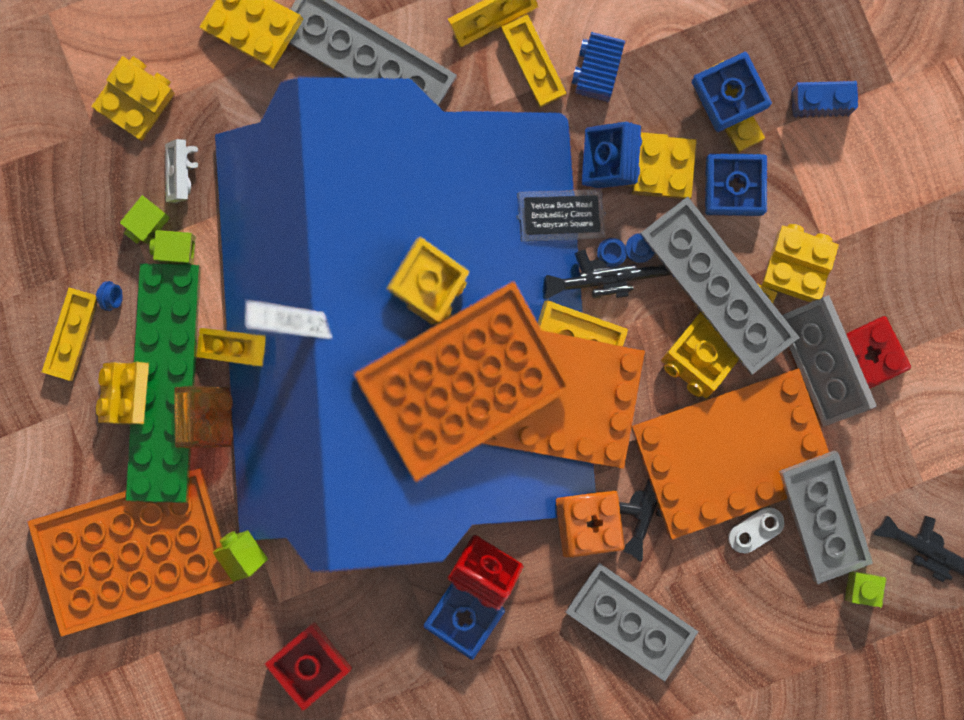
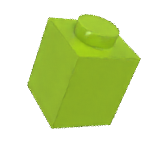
[120,195,170,245]
[149,230,196,265]
[213,530,268,582]
[845,571,886,608]

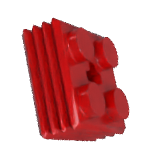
[846,316,911,389]
[448,535,524,610]

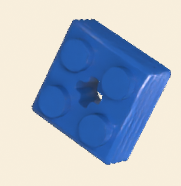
[692,52,772,132]
[582,121,642,189]
[705,154,767,216]
[424,583,505,660]

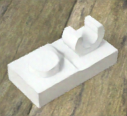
[165,139,198,203]

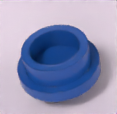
[625,233,654,263]
[597,238,627,268]
[96,281,123,311]

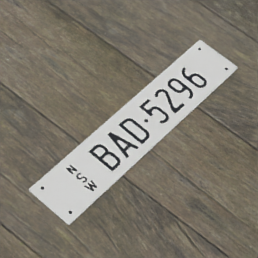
[247,302,331,338]

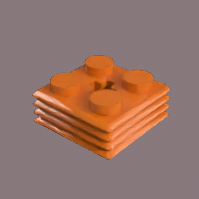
[556,491,625,557]

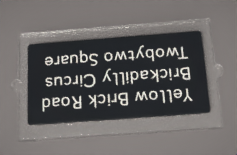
[516,189,606,242]

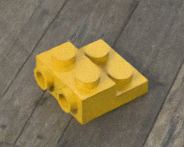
[91,56,175,141]
[627,132,696,199]
[761,224,839,303]
[386,237,470,325]
[660,312,738,398]
[96,362,149,425]

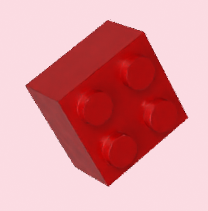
[264,622,352,711]

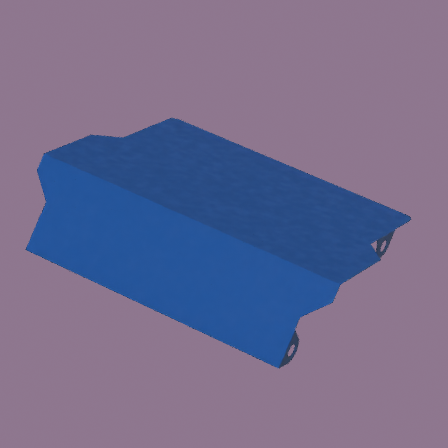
[215,77,596,571]

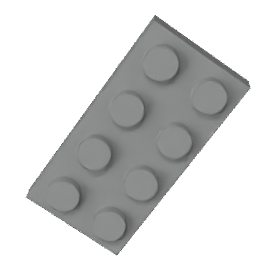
[782,295,877,427]
[779,450,873,584]
[565,563,698,682]

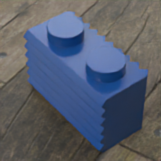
[571,32,625,102]
[792,81,858,118]

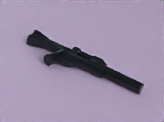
[544,250,671,299]
[619,478,662,562]
[872,516,964,582]

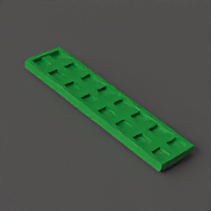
[126,263,201,503]

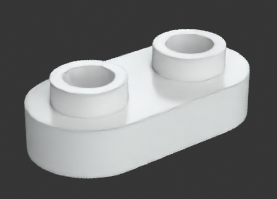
[728,507,784,553]

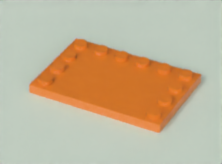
[353,281,574,482]
[483,331,645,469]
[631,368,829,540]
[27,468,235,637]

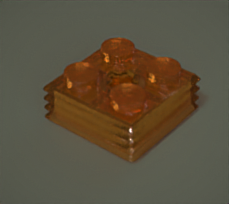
[174,386,233,448]

